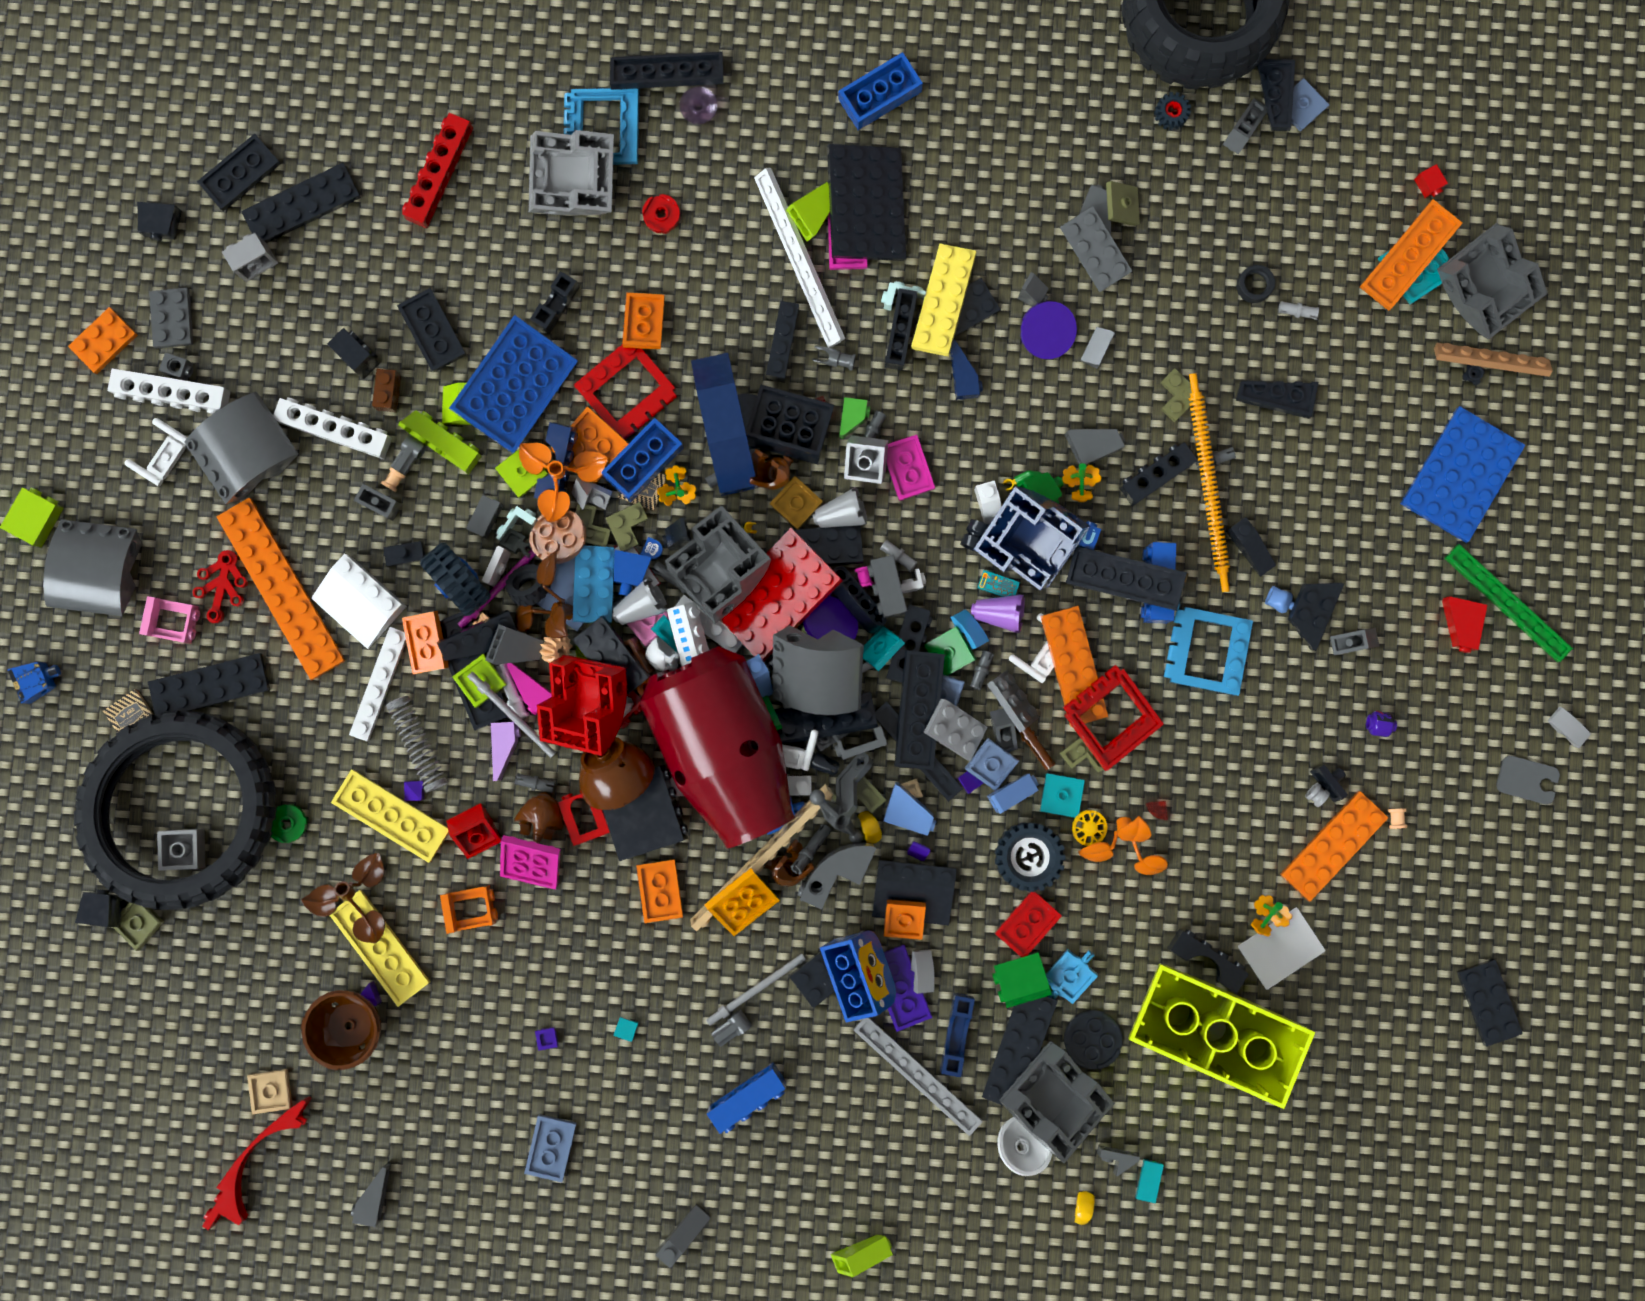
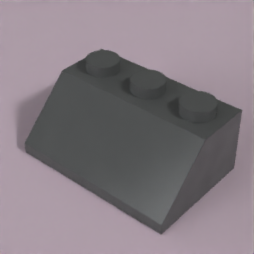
[867,555,907,618]

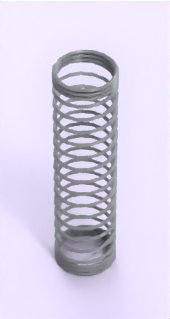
[386,696,448,793]

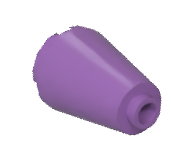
[971,595,1025,633]

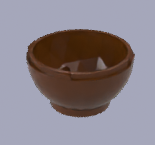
[579,737,655,810]
[301,990,382,1070]

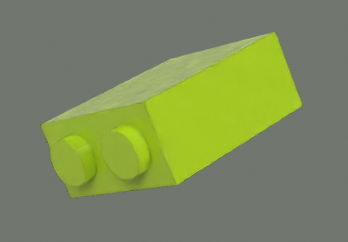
[0,487,64,548]

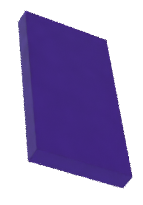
[884,944,933,1032]

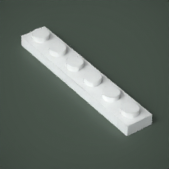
[349,627,406,741]

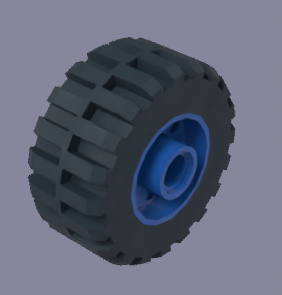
[420,542,491,616]

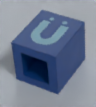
[1078,521,1101,550]

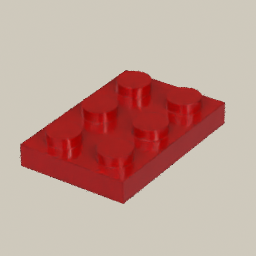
[994,891,1062,958]

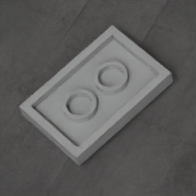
[924,699,988,761]

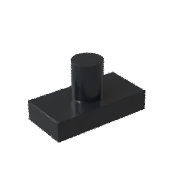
[383,541,425,567]
[1310,764,1348,802]

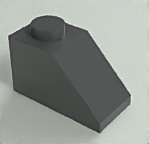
[1017,272,1049,307]
[1330,628,1379,655]
[990,709,1018,752]

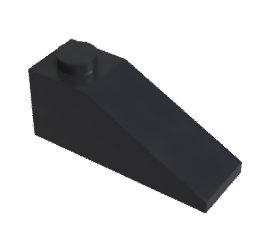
[662,517,691,551]
[1226,517,1276,577]

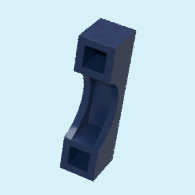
[534,422,578,498]
[940,993,975,1077]

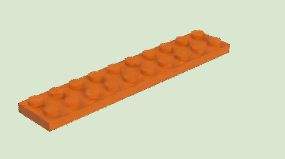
[216,497,346,680]

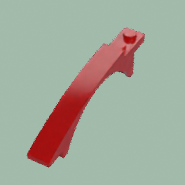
[202,1096,312,1230]

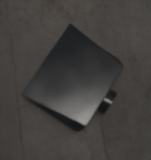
[137,202,182,241]
[75,889,122,927]

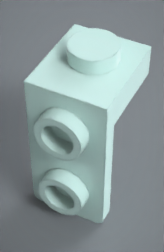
[881,281,926,311]
[496,506,538,541]

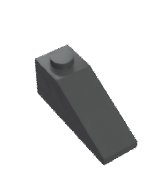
[1223,98,1267,155]
[351,1163,391,1227]
[655,1204,711,1268]

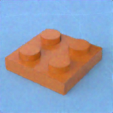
[884,900,926,940]

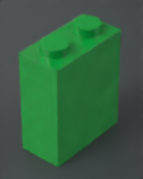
[992,952,1052,1008]

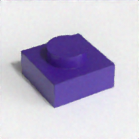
[535,1027,559,1051]

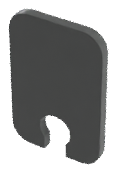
[1496,756,1560,805]

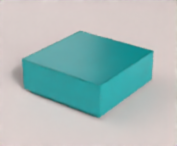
[613,1016,639,1042]

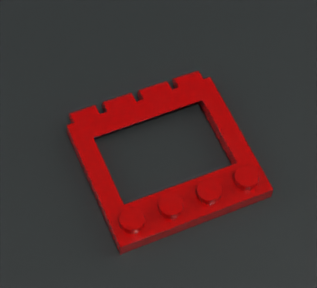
[574,344,677,440]
[1063,665,1164,771]

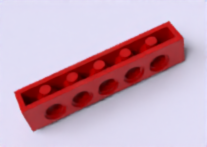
[402,112,473,229]

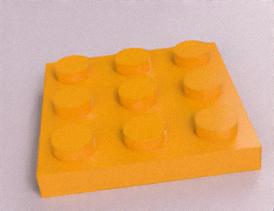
[704,868,780,936]

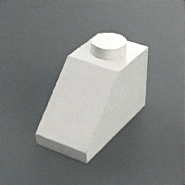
[974,480,1001,524]

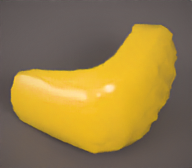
[858,811,882,844]
[1075,1191,1095,1225]

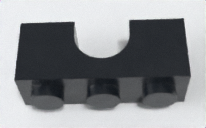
[530,271,580,335]

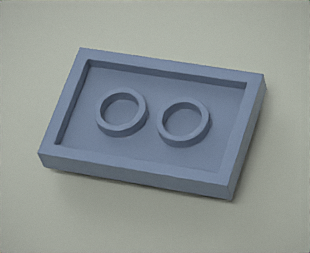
[524,1114,577,1183]

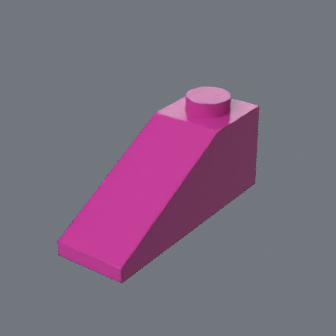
[506,663,552,715]

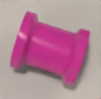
[855,566,875,588]

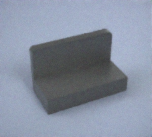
[466,495,504,539]

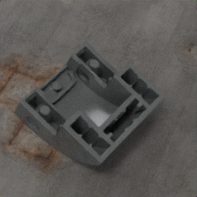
[1437,223,1547,339]
[184,392,298,504]
[665,505,771,624]
[43,519,142,616]
[772,625,863,715]
[797,842,876,910]
[999,1041,1115,1163]

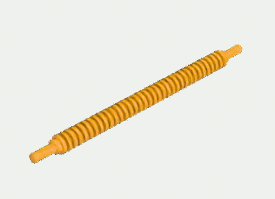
[1189,373,1230,592]

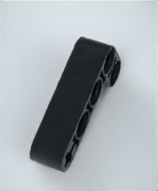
[825,566,887,634]

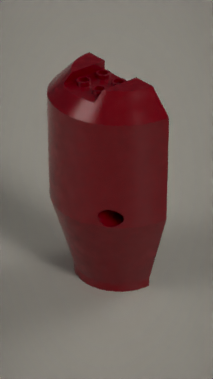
[640,646,795,849]

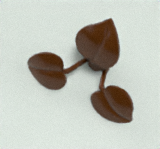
[515,553,573,638]
[301,853,385,944]

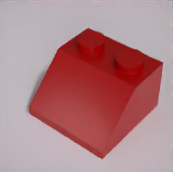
[446,803,502,859]

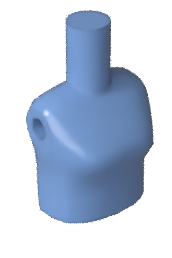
[1265,586,1294,613]

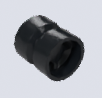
[960,519,989,553]

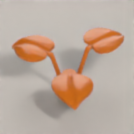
[519,443,608,523]
[1078,816,1168,875]

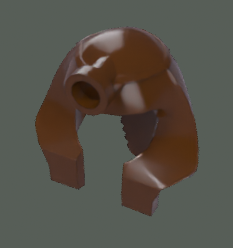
[750,449,794,490]
[514,791,564,844]
[764,839,815,887]

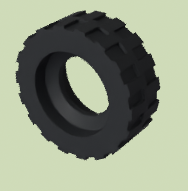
[505,564,551,606]

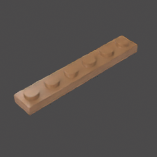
[1434,343,1553,377]

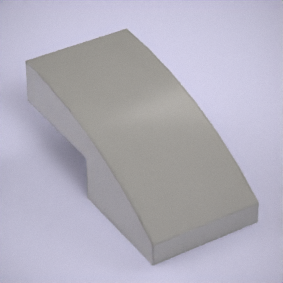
[1548,707,1591,748]
[911,950,934,994]

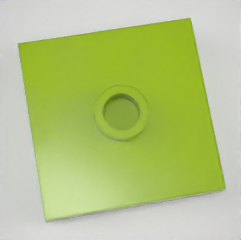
[495,449,549,498]
[453,654,507,708]

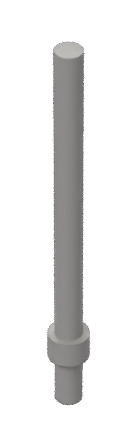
[467,671,556,758]
[706,954,806,1026]

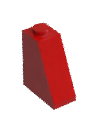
[1442,596,1487,653]

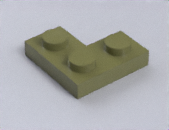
[1161,368,1193,422]
[606,502,649,552]
[575,504,611,547]
[1059,730,1103,773]
[832,776,886,813]

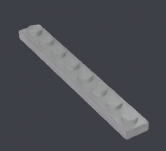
[853,1018,983,1136]

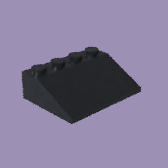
[746,384,834,465]
[872,859,956,926]

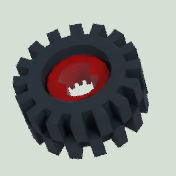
[1154,92,1191,131]

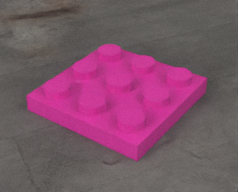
[500,835,561,890]

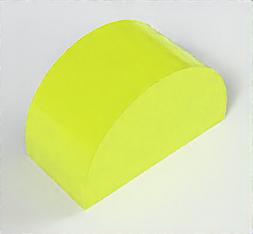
[1128,963,1315,1109]

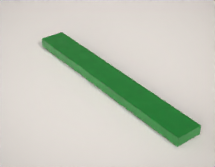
[1444,544,1573,663]

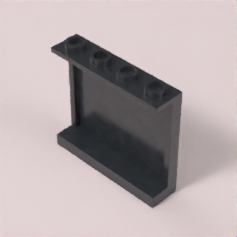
[603,765,689,861]

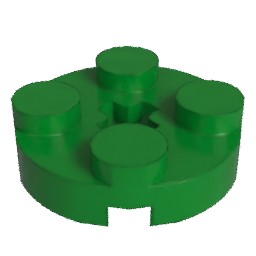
[271,804,308,843]

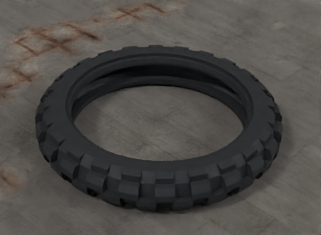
[74,710,277,910]

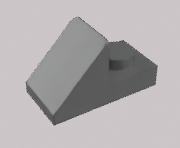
[1097,1145,1140,1176]

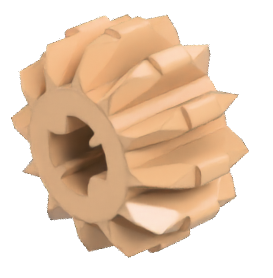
[539,637,573,663]

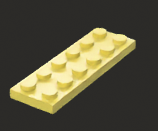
[911,244,976,357]
[331,770,449,863]
[330,889,430,1007]

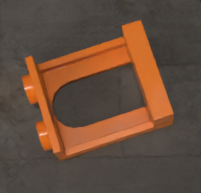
[440,885,498,934]

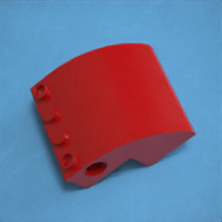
[537,654,627,756]

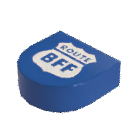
[641,537,663,559]

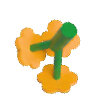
[1062,463,1102,502]
[657,465,696,506]
[1251,895,1292,937]

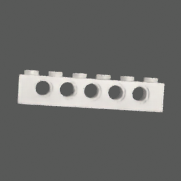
[107,369,231,414]
[273,397,392,459]

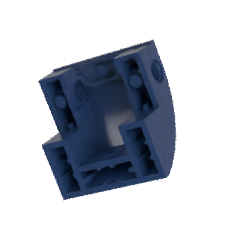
[974,486,1091,591]

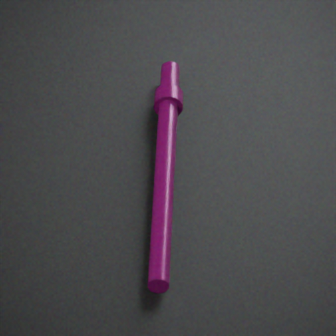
[458,549,536,629]

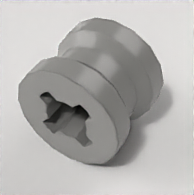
[1305,783,1330,807]

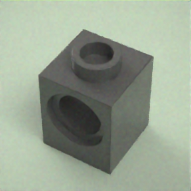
[159,353,193,381]

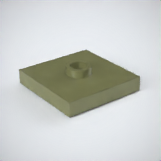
[1106,181,1140,226]
[113,902,164,951]

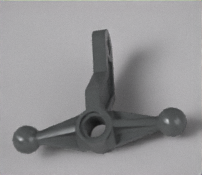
[810,753,873,843]

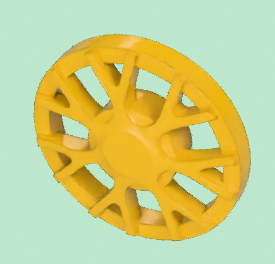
[1072,810,1107,846]

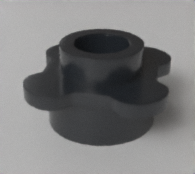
[1462,365,1485,385]

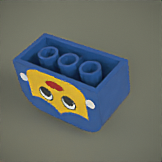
[820,931,896,1022]

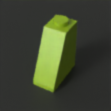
[786,182,830,242]
[830,1235,893,1277]

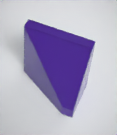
[404,781,424,801]

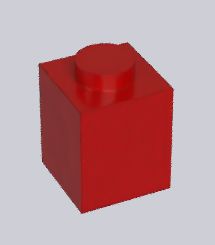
[1414,164,1448,198]

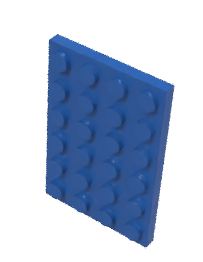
[449,315,578,454]
[1400,406,1525,543]

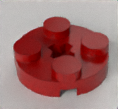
[642,194,680,234]

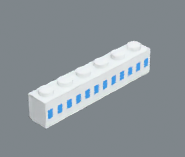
[667,602,709,666]

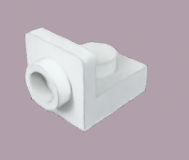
[900,569,926,594]

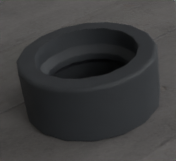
[1236,264,1275,303]

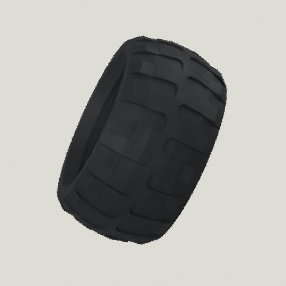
[1122,0,1290,90]

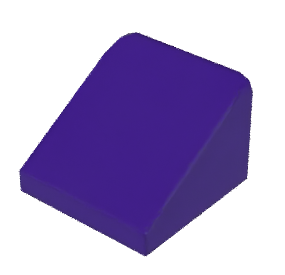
[957,771,983,794]
[907,841,931,861]
[361,981,382,1006]

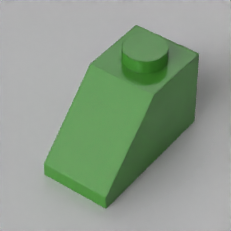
[839,397,870,439]

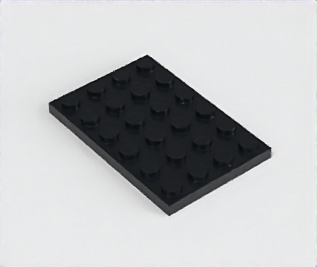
[827,144,906,261]

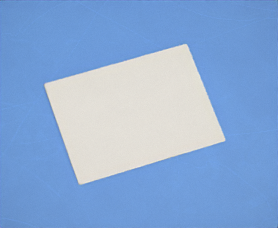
[1238,907,1325,990]

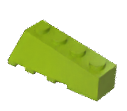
[398,410,482,475]

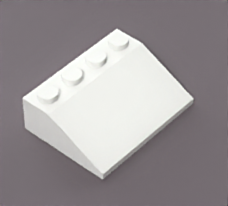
[311,553,407,649]

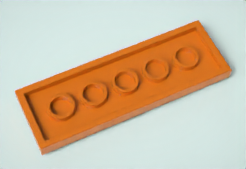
[1360,199,1462,311]
[1040,606,1108,727]
[1280,791,1388,902]

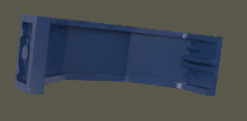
[691,353,758,496]

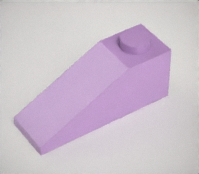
[491,722,521,781]

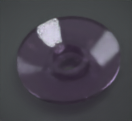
[680,87,717,124]

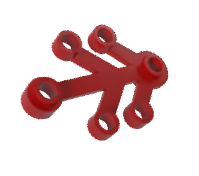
[193,550,248,624]

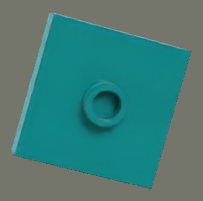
[863,626,905,671]
[1040,773,1085,818]

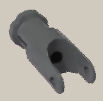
[812,346,856,371]

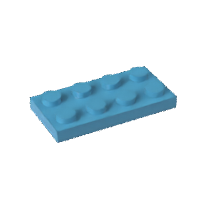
[572,546,614,624]

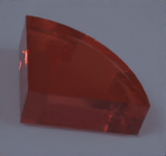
[1145,801,1168,820]

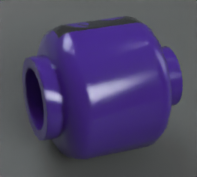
[1366,711,1397,737]

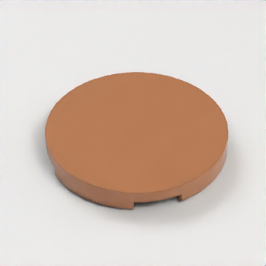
[529,510,586,564]

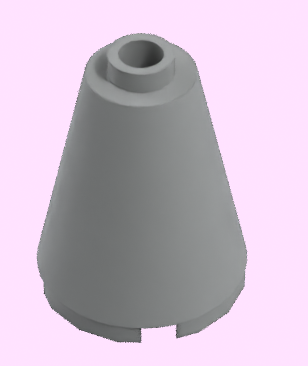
[813,487,867,528]
[612,577,668,625]

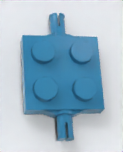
[1045,949,1098,1004]

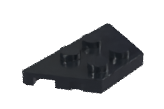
[1288,583,1344,651]

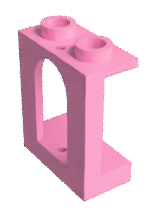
[139,596,200,644]

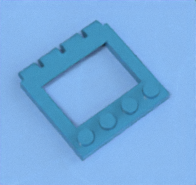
[564,88,639,165]
[1164,607,1253,696]

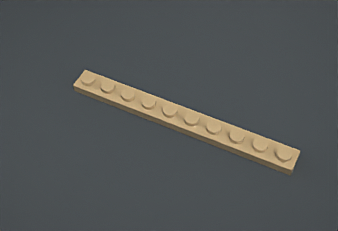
[690,784,833,931]

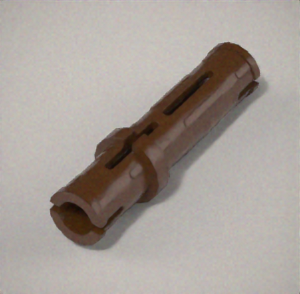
[1015,726,1056,771]

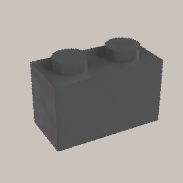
[353,484,402,521]

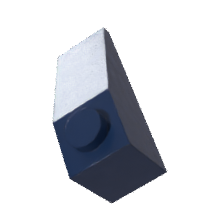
[951,340,983,400]

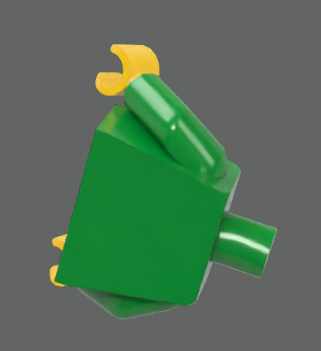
[1003,470,1064,504]

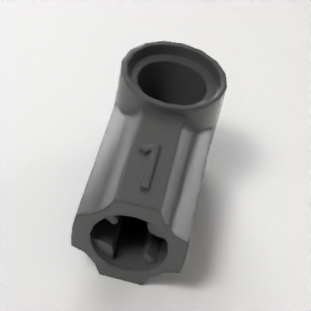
[391,435,427,476]
[711,1010,753,1047]

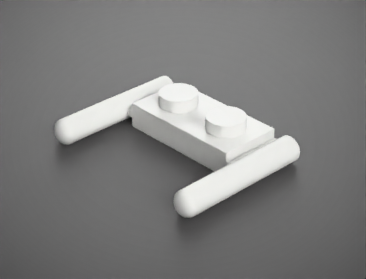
[125,418,188,487]
[1009,613,1054,683]
[756,730,818,771]

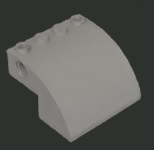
[528,130,614,215]

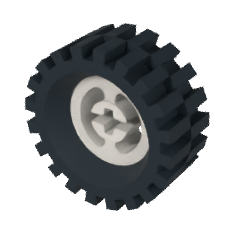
[995,822,1066,892]

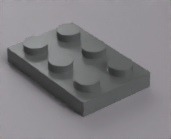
[149,288,194,349]
[987,670,1040,732]

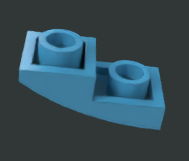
[951,609,989,650]

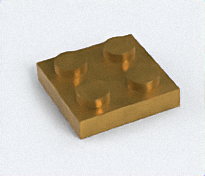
[769,476,823,529]

